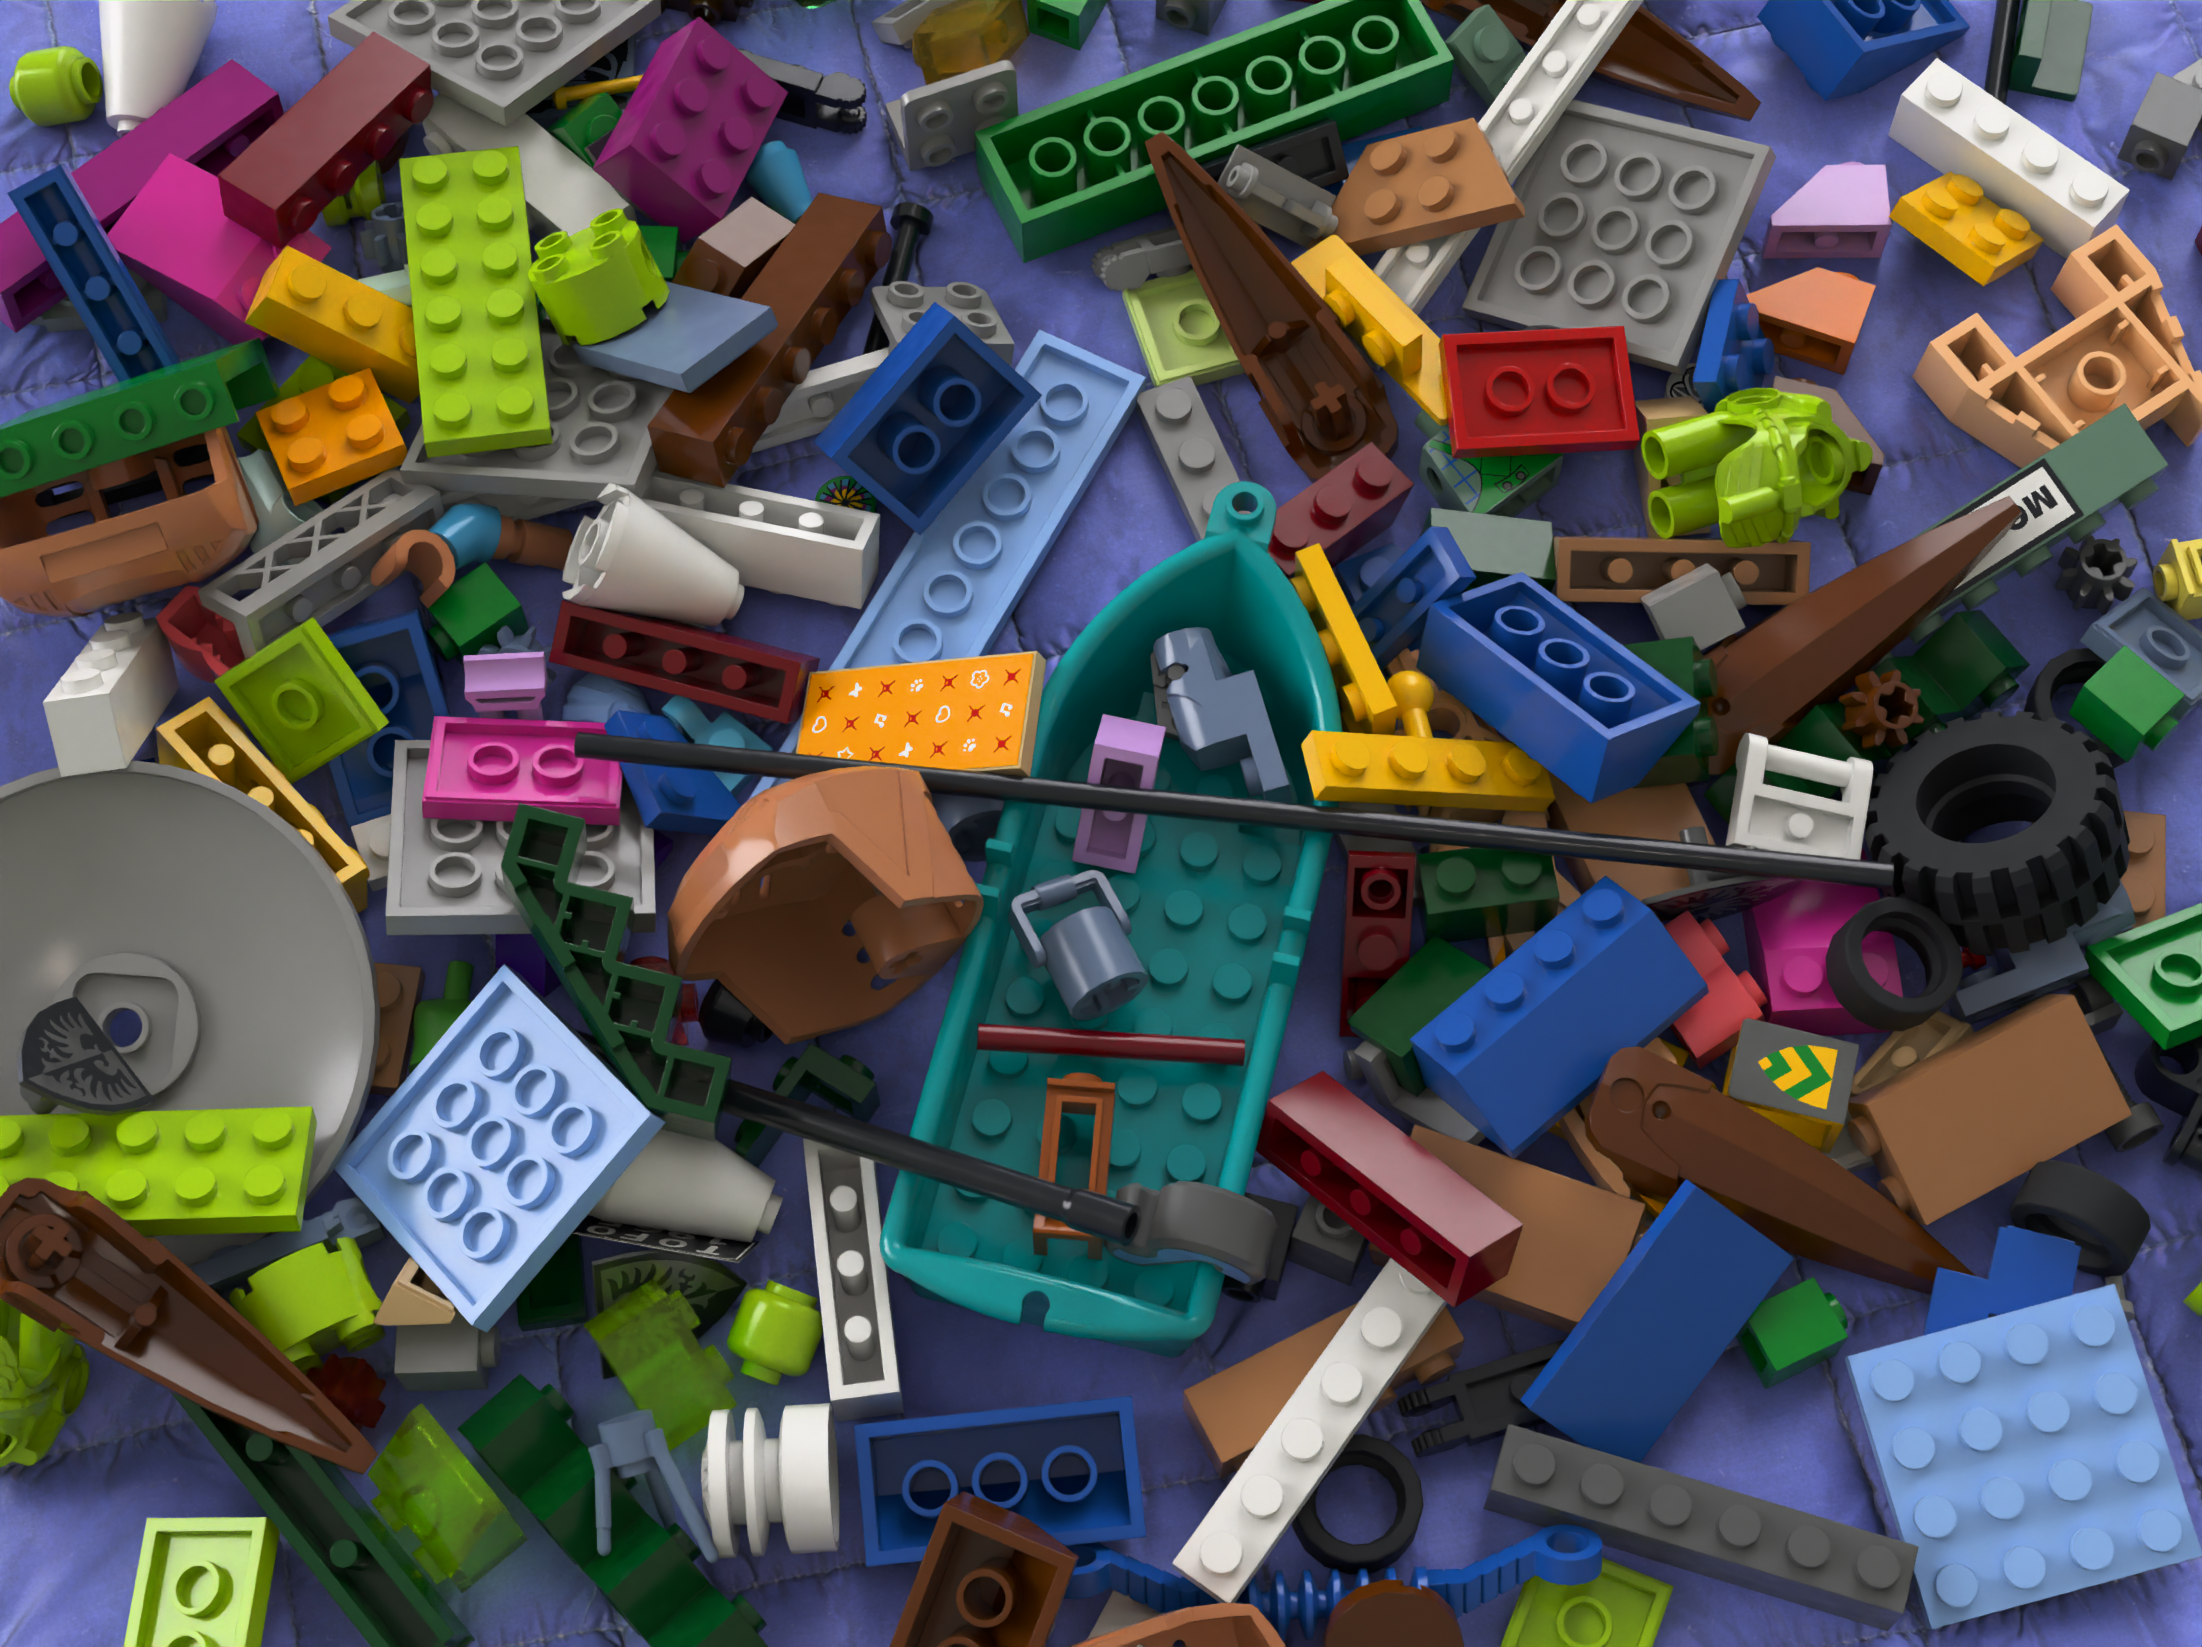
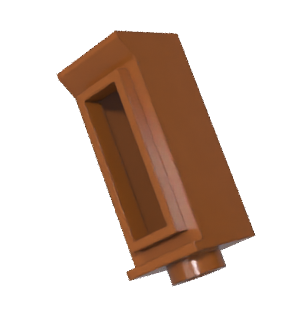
[1033,1073,1115,1260]

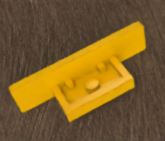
[1291,235,1448,426]

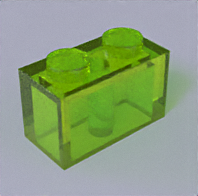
[584,1279,737,1451]

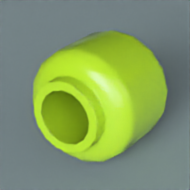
[9,46,103,126]
[727,1280,823,1386]

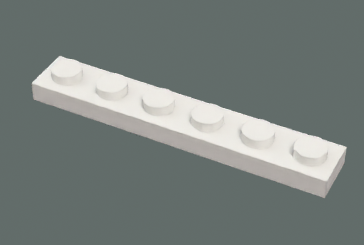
[1172,1258,1447,1603]

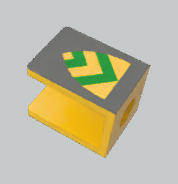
[1722,1018,1860,1154]

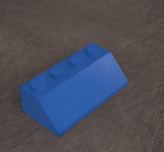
[1416,572,1701,804]
[1410,875,1709,1159]
[854,1396,1146,1567]

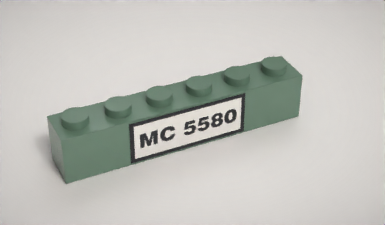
[1868,403,2169,672]

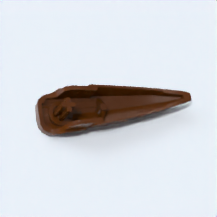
[1420,0,1761,122]
[1145,131,1399,483]
[1702,496,2023,776]
[1584,1046,1976,1295]
[0,1178,378,1475]

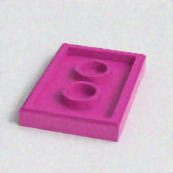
[422,716,624,825]

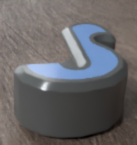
[1104,1181,1278,1286]

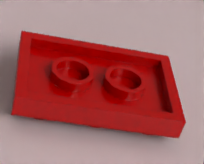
[1439,326,1640,459]

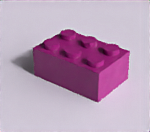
[592,17,788,244]

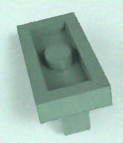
[1445,4,1526,108]

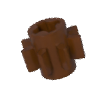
[1839,669,1924,750]

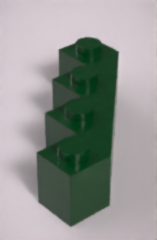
[1703,610,2030,825]
[501,803,732,1142]
[457,1374,768,1647]

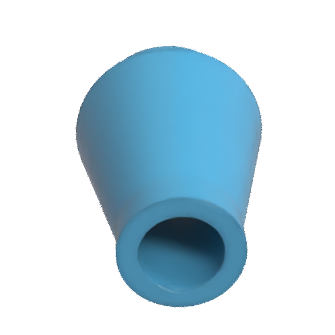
[746,141,813,224]

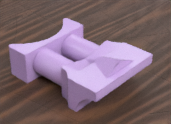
[463,652,554,721]

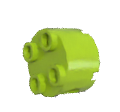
[527,208,670,346]
[229,1237,386,1378]

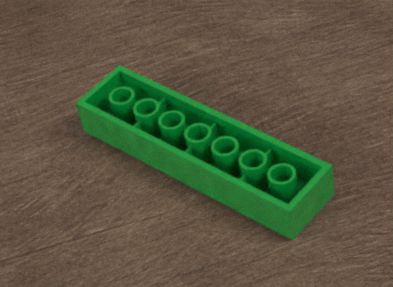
[974,0,1454,263]

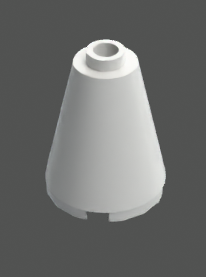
[98,0,218,138]
[562,483,744,627]
[588,1129,783,1243]

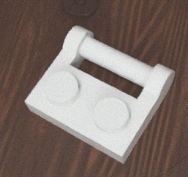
[1726,733,1873,859]

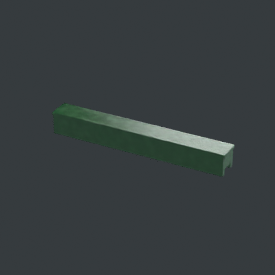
[144,1236,475,1647]

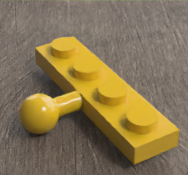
[1301,670,1555,812]

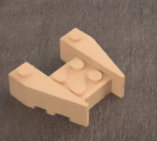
[1912,224,2202,469]

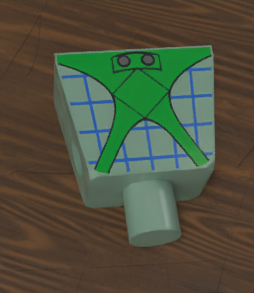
[1414,409,1564,517]

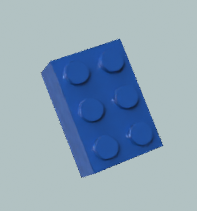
[814,302,1042,535]

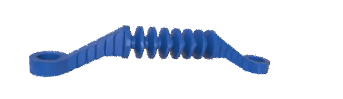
[1063,1524,1603,1641]

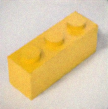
[244,245,420,404]

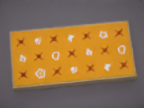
[791,651,1046,780]

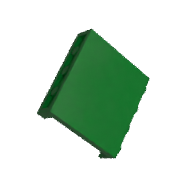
[0,337,281,498]

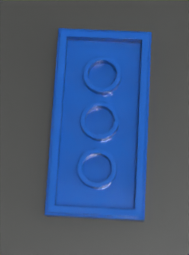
[1520,1179,1794,1463]

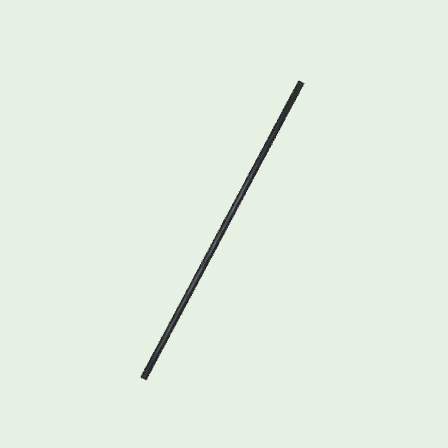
[574,732,1894,889]

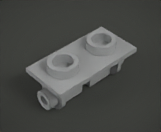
[1217,144,1338,248]

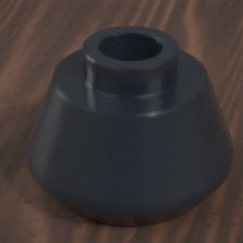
[698,979,774,1047]

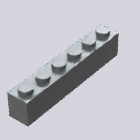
[1483,1424,1919,1631]

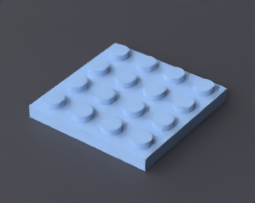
[334,964,666,1333]
[1844,1284,2202,1629]

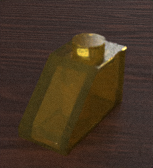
[912,0,1030,85]

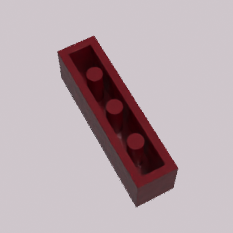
[218,31,434,250]
[549,600,820,724]
[1256,1071,1524,1308]

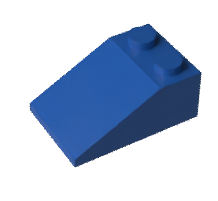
[1757,0,1970,101]
[326,607,451,831]

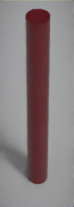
[976,1023,1245,1066]

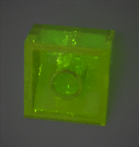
[367,1403,528,1594]

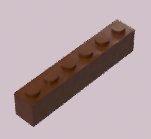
[647,193,892,488]

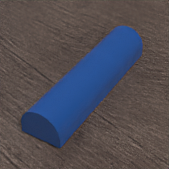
[7,163,181,382]

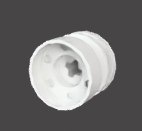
[701,1403,840,1559]

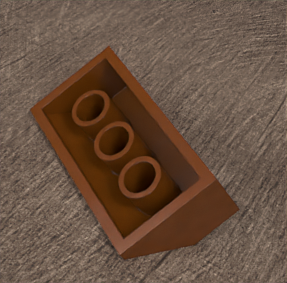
[890,1491,1079,1647]

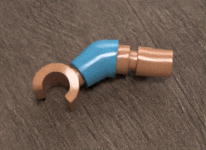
[370,503,573,608]

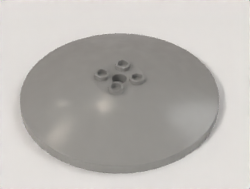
[0,761,380,1270]

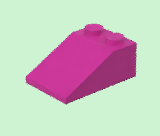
[107,153,332,345]
[1742,849,1903,1036]

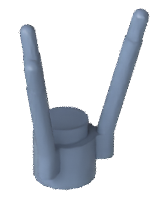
[588,1409,719,1563]

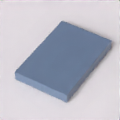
[573,281,779,393]

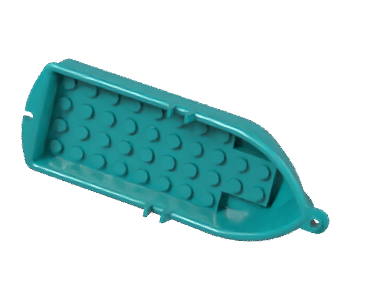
[879,481,1343,1358]

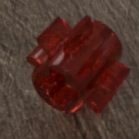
[306,1353,387,1431]

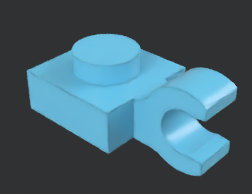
[661,695,772,797]

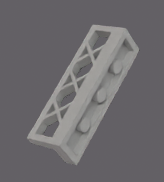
[198,468,445,659]

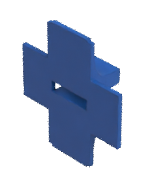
[1923,1225,2081,1336]

